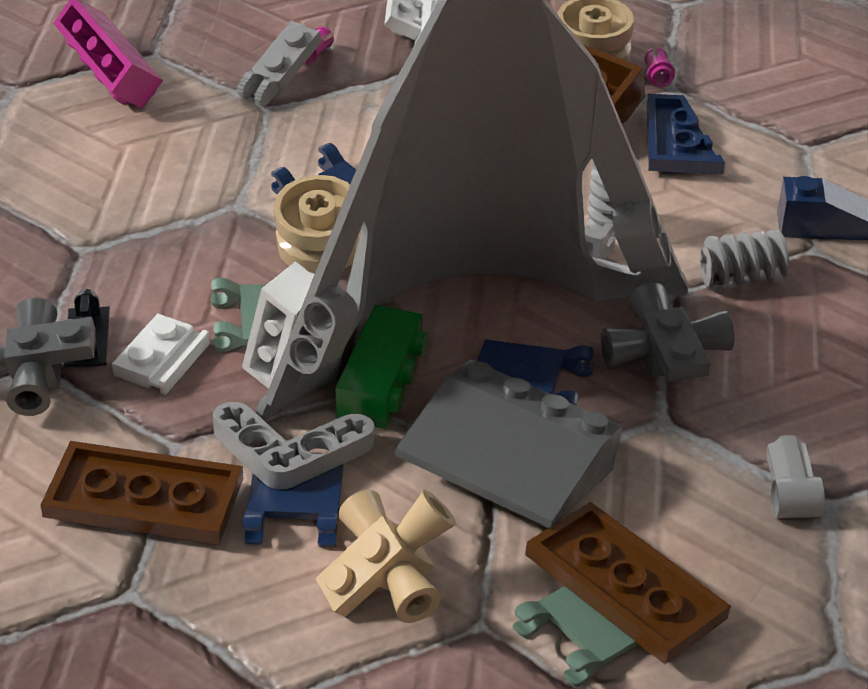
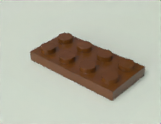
[40,441,244,545]
[525,501,731,665]

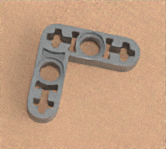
[213,402,374,490]

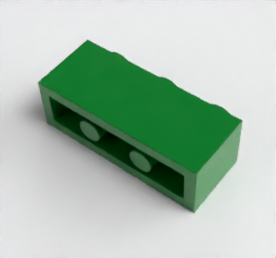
[336,305,428,429]

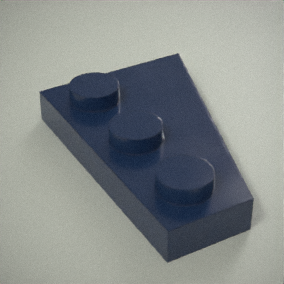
[647,94,725,174]

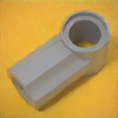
[766,435,825,519]

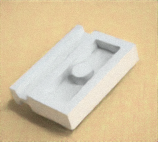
[112,313,210,395]

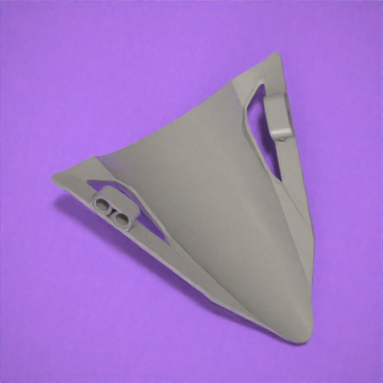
[255,0,688,422]

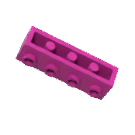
[53,0,163,109]

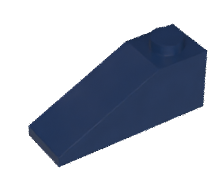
[777,176,868,240]

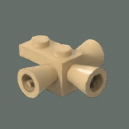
[315,490,456,623]

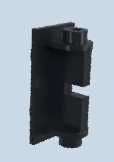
[64,289,110,367]

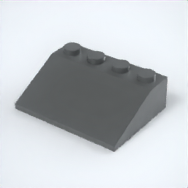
[395,359,623,529]

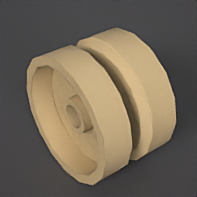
[557,0,634,62]
[273,175,362,274]

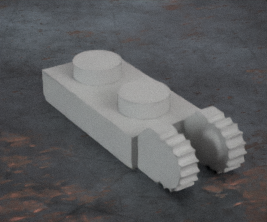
[236,20,322,107]

